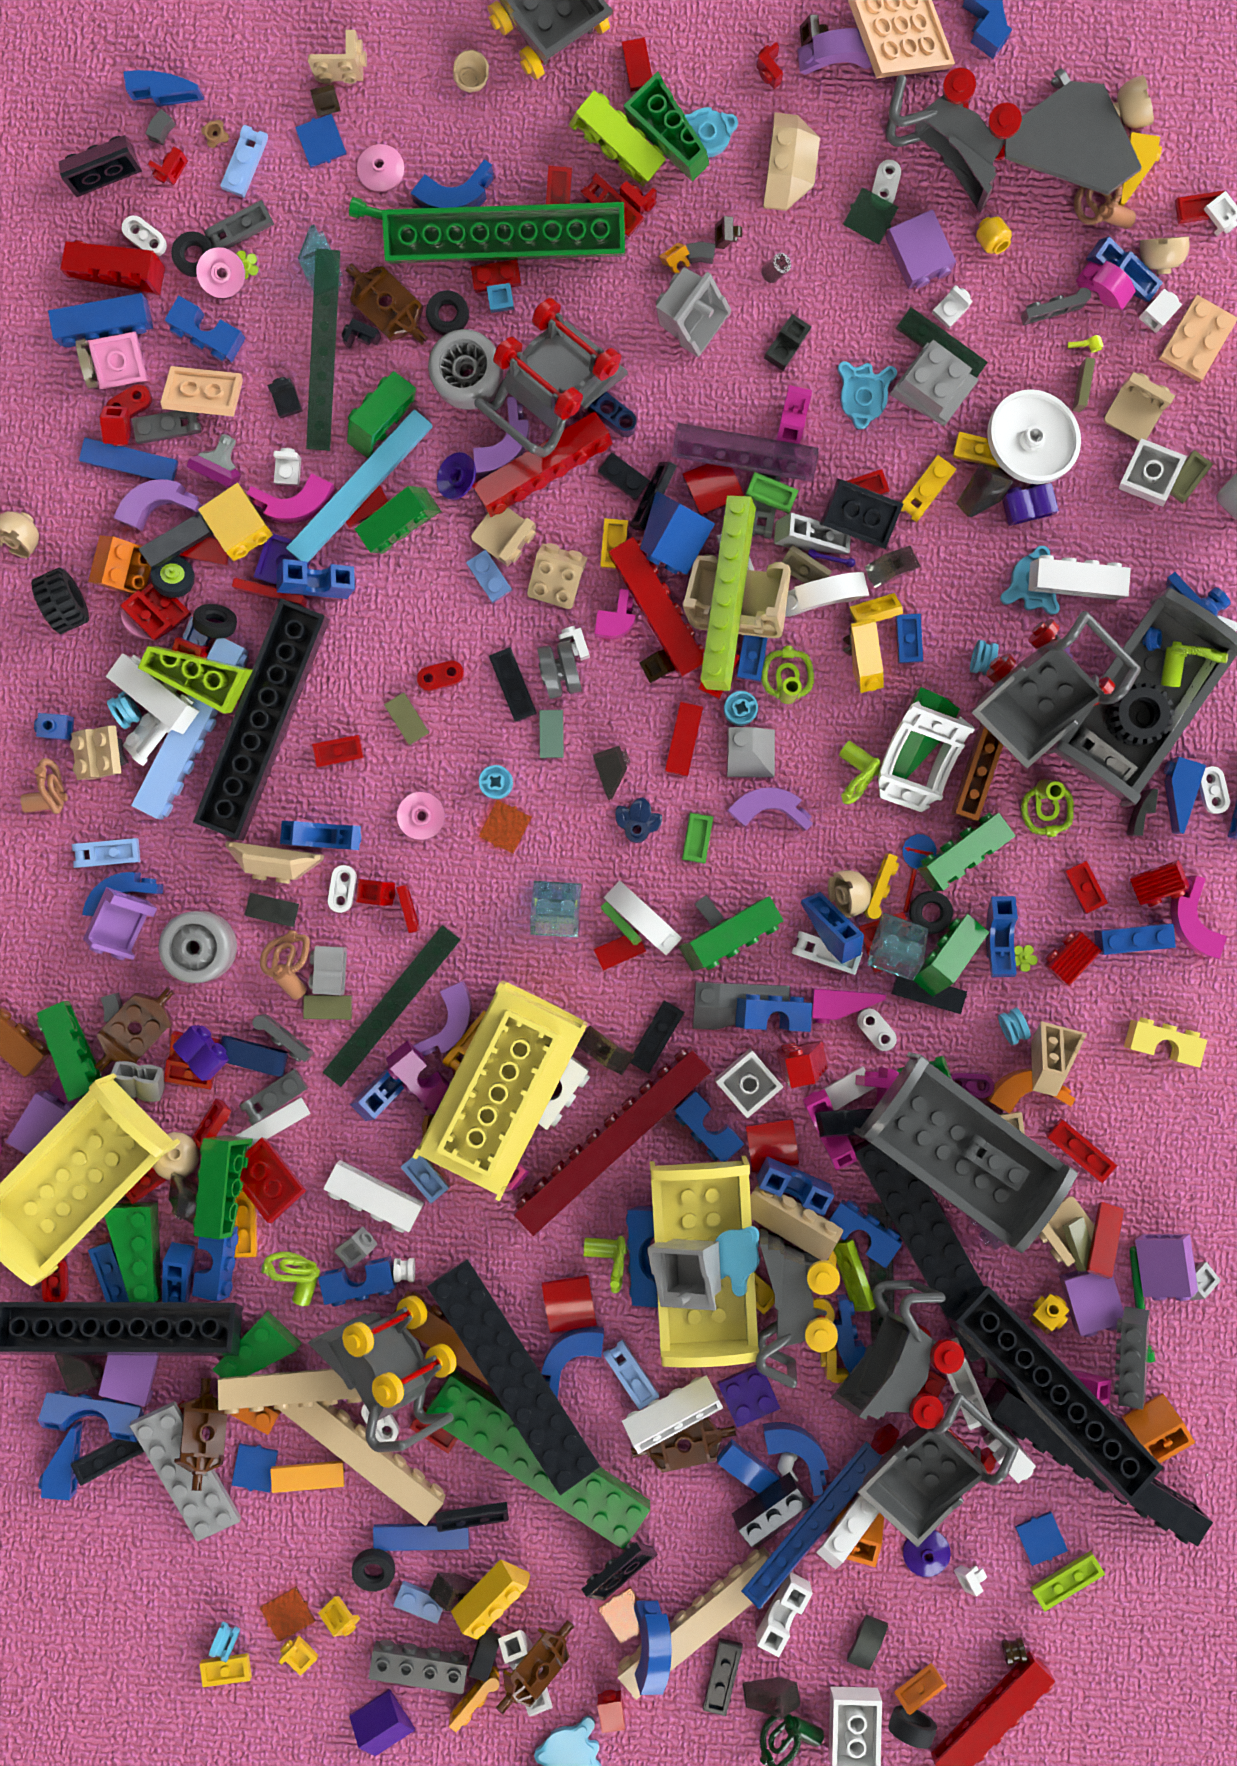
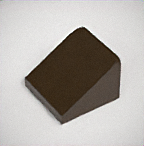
[639,650,675,683]

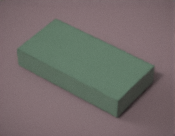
[539,710,564,758]

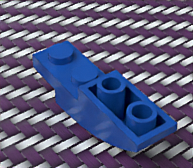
[833,1294,867,1374]

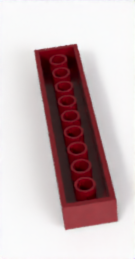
[514,1046,712,1236]

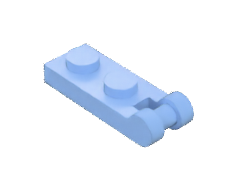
[220,125,268,198]
[71,838,141,868]
[603,1339,659,1410]

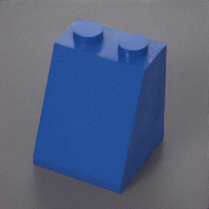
[640,491,715,575]

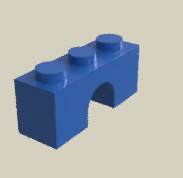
[164,295,246,363]
[276,559,355,599]
[1094,923,1176,955]
[735,994,813,1032]
[674,1089,744,1162]
[756,1156,835,1216]
[828,1199,903,1268]
[192,1226,238,1302]
[318,1256,397,1307]

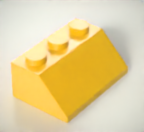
[451,1559,531,1639]

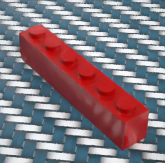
[472,411,613,517]
[608,536,705,678]
[931,1651,1056,1766]

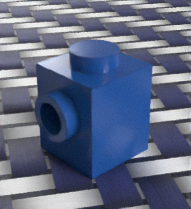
[34,713,74,741]

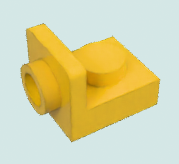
[318,1596,361,1637]

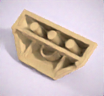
[763,112,820,211]
[225,841,325,884]

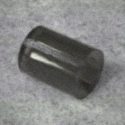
[761,253,791,283]

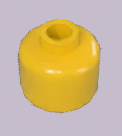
[976,216,1012,254]

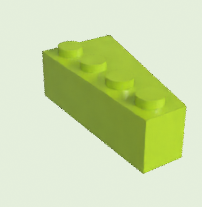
[568,90,666,187]
[138,646,253,714]

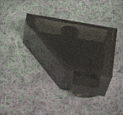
[956,463,1013,517]
[864,546,921,588]
[593,745,630,801]
[577,1026,635,1075]
[169,1172,199,1224]
[54,1355,104,1396]
[428,1573,477,1611]
[743,1677,800,1718]

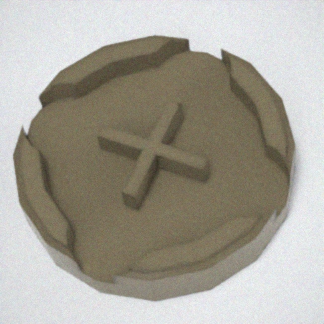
[76,338,98,389]

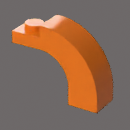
[985,1068,1076,1114]

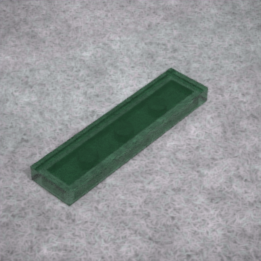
[896,307,988,378]

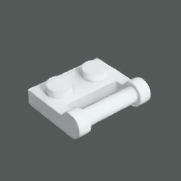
[123,712,172,766]

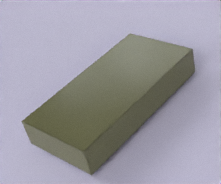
[1072,357,1095,412]
[1170,450,1213,504]
[384,692,430,745]
[303,995,353,1020]
[1062,1217,1091,1271]

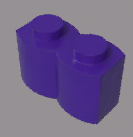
[1002,483,1059,526]
[172,1025,229,1081]

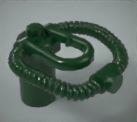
[759,1711,824,1766]

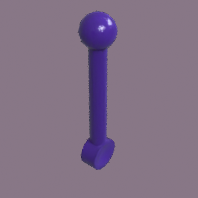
[807,549,856,568]

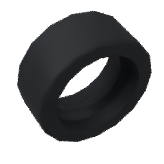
[468,1630,501,1682]
[888,1705,937,1749]

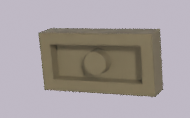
[782,545,832,584]

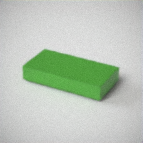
[745,472,799,514]
[682,813,713,863]
[601,901,642,945]

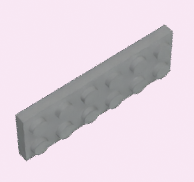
[130,1401,241,1541]

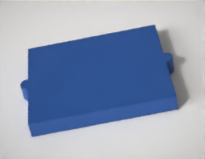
[295,113,347,168]
[231,1443,278,1493]
[1015,1511,1068,1566]

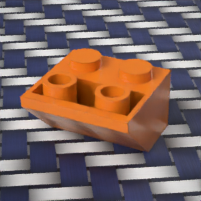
[88,535,151,595]
[1121,1393,1195,1463]
[828,1501,884,1567]

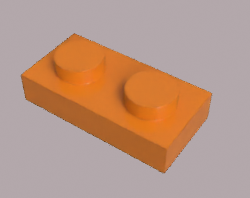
[230,1406,281,1435]
[894,1663,948,1715]

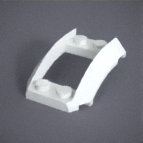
[878,701,975,812]

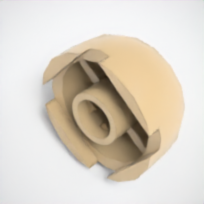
[1113,75,1154,129]
[1140,236,1190,274]
[0,511,39,558]
[828,870,872,918]
[153,1132,199,1180]

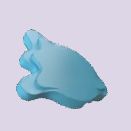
[685,107,738,158]
[837,361,897,430]
[1000,546,1060,615]
[715,1226,761,1297]
[534,1715,602,1766]

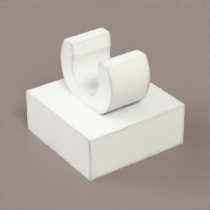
[954,1565,987,1596]

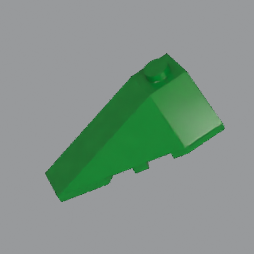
[878,687,960,779]

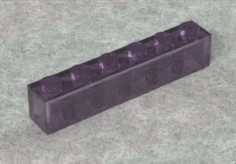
[671,423,819,482]

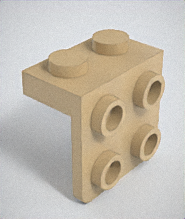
[308,30,367,84]
[1104,372,1175,442]
[471,508,536,567]
[527,543,588,609]
[1038,1196,1095,1266]

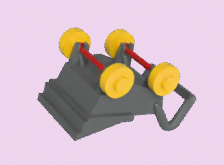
[488,0,613,80]
[756,1228,840,1388]
[308,1295,456,1452]

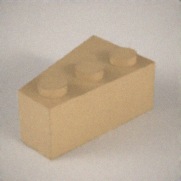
[1031,1021,1087,1096]

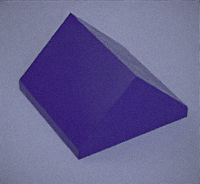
[349,1689,415,1756]

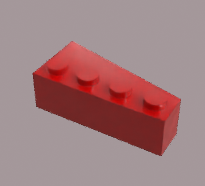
[60,240,165,295]
[776,1040,828,1088]

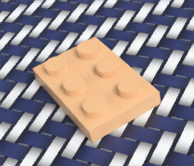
[1159,295,1237,383]
[161,366,243,417]

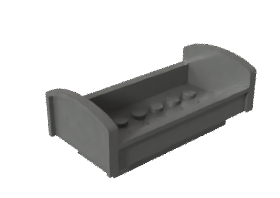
[1045,588,1237,807]
[853,1052,1078,1253]

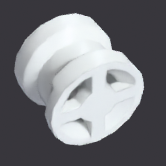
[393,1258,415,1283]

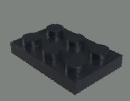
[820,478,903,549]
[581,1542,658,1601]

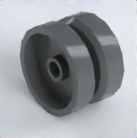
[537,640,582,699]

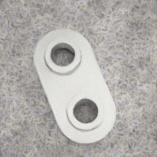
[870,160,901,210]
[122,215,167,257]
[1199,766,1230,814]
[328,865,357,913]
[856,1008,897,1051]
[361,1404,399,1442]

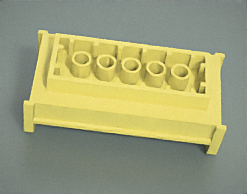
[412,981,588,1201]
[0,1073,180,1286]
[650,1156,760,1368]

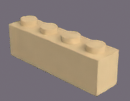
[750,1184,844,1261]

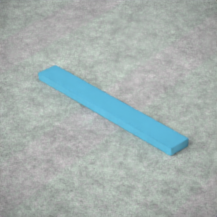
[286,409,433,563]

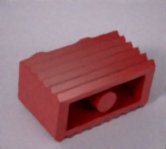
[1130,860,1190,907]
[1044,931,1101,986]

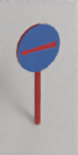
[902,834,937,913]

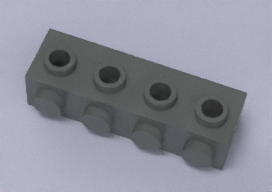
[1114,1307,1150,1409]
[368,1640,470,1694]

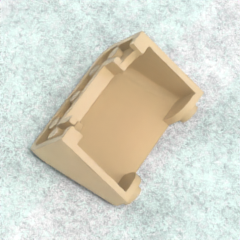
[683,554,791,638]

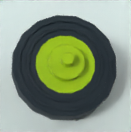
[151,556,195,598]

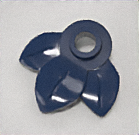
[615,797,662,843]

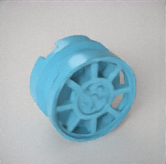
[970,640,999,676]
[107,691,142,729]
[723,691,758,726]
[479,765,513,799]
[998,1007,1031,1046]
[208,1621,241,1662]

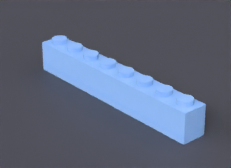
[131,638,249,820]

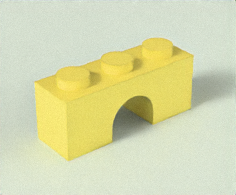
[1124,1017,1207,1068]

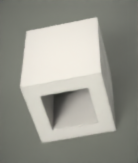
[1139,289,1182,333]

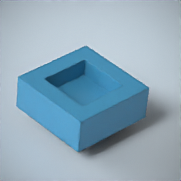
[487,283,514,313]

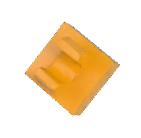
[658,243,690,274]

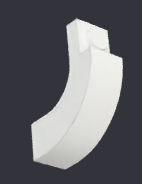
[785,572,869,617]
[604,880,682,955]
[947,1337,992,1430]
[498,1630,553,1717]

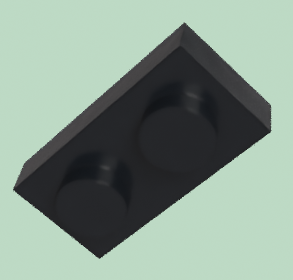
[598,452,650,501]

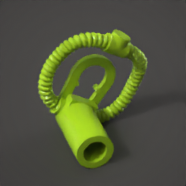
[1161,641,1228,687]
[761,646,815,704]
[839,740,881,805]
[1021,779,1074,837]
[583,1236,628,1294]
[261,1251,320,1306]

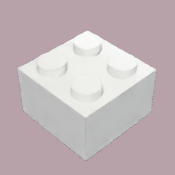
[1119,438,1187,507]
[715,1048,783,1118]

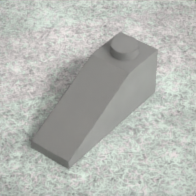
[774,513,851,554]

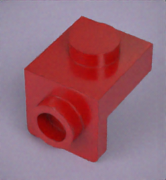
[756,42,783,89]

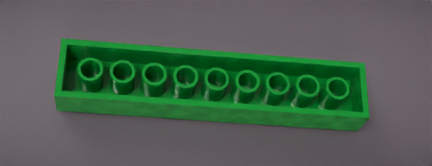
[382,202,625,264]
[425,1369,650,1549]

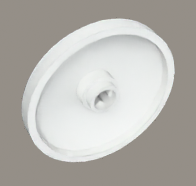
[987,390,1081,484]

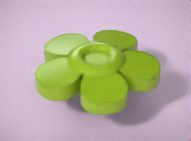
[236,250,259,279]
[1014,945,1038,972]

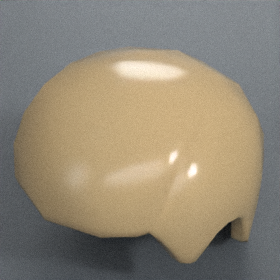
[453,49,489,93]

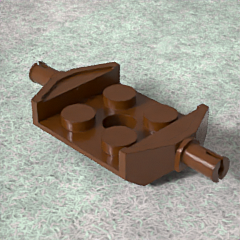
[345,263,428,345]
[95,987,175,1072]
[174,1378,227,1491]
[631,1416,736,1473]
[496,1620,574,1715]

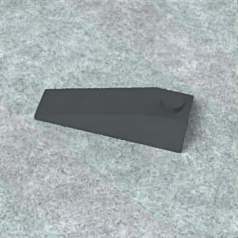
[693,981,790,1030]

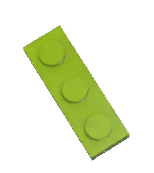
[833,1239,876,1311]
[1030,1551,1106,1612]

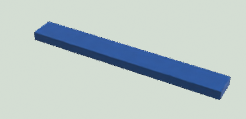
[741,1441,882,1609]

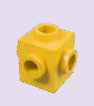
[1028,1294,1069,1335]

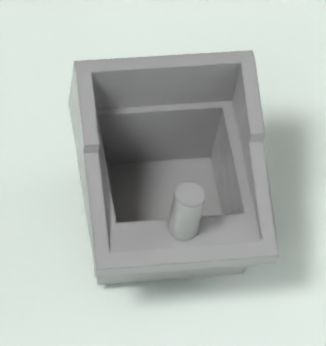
[656,267,732,358]
[890,340,979,426]
[648,1239,721,1311]

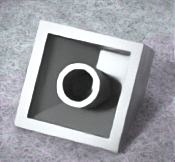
[727,727,775,777]

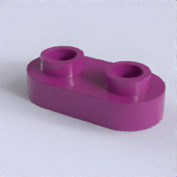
[951,1072,994,1098]

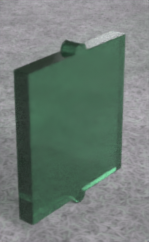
[843,187,899,244]

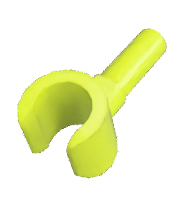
[1068,335,1103,353]

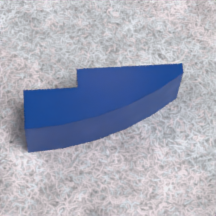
[123,70,204,107]
[1086,236,1163,302]
[717,1439,782,1493]

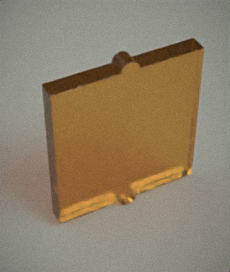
[478,800,532,854]
[260,1586,315,1642]
[598,1586,640,1644]

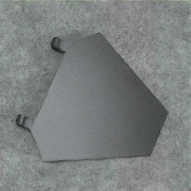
[1004,68,1142,195]

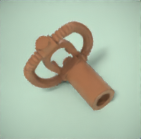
[1074,185,1136,229]
[20,758,68,814]
[260,930,310,999]

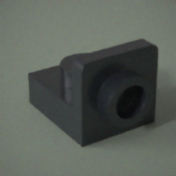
[342,318,381,348]
[267,377,303,419]

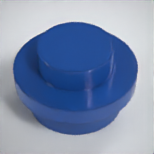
[1143,627,1162,651]

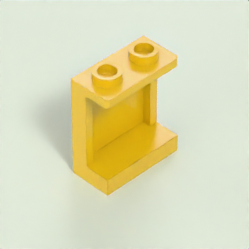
[198,482,273,561]

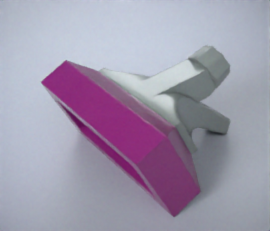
[186,434,241,488]

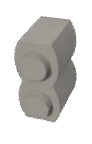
[309,946,347,995]
[111,1061,165,1102]

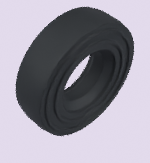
[171,231,213,277]
[426,290,469,335]
[192,604,237,638]
[909,891,953,934]
[351,1548,395,1592]

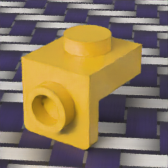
[820,1347,849,1383]
[278,1635,319,1676]

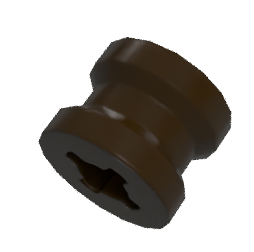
[1002,1637,1027,1666]

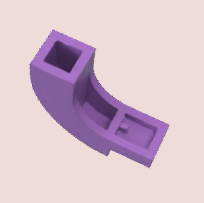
[798,28,872,75]
[473,397,530,478]
[114,479,203,532]
[727,788,813,831]
[413,981,472,1056]

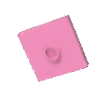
[88,332,148,390]

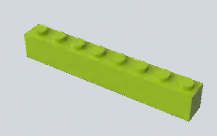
[701,496,756,691]

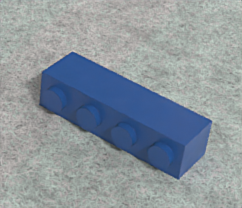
[48,293,154,347]

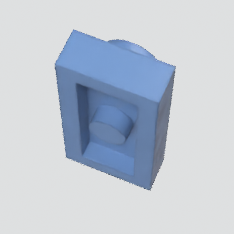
[466,549,512,603]
[401,1156,450,1203]
[393,1581,447,1624]

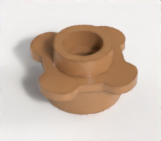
[201,120,229,148]

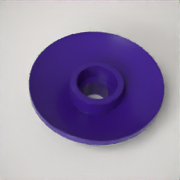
[437,452,476,500]
[903,1530,951,1577]

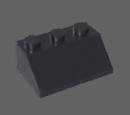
[59,135,142,197]
[731,1472,814,1548]

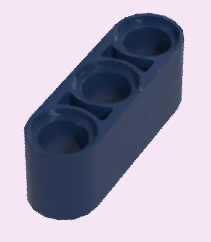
[582,392,637,437]
[220,1036,289,1076]

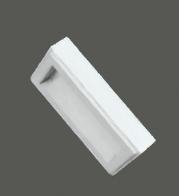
[821,1066,875,1111]

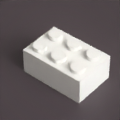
[829,1687,882,1766]

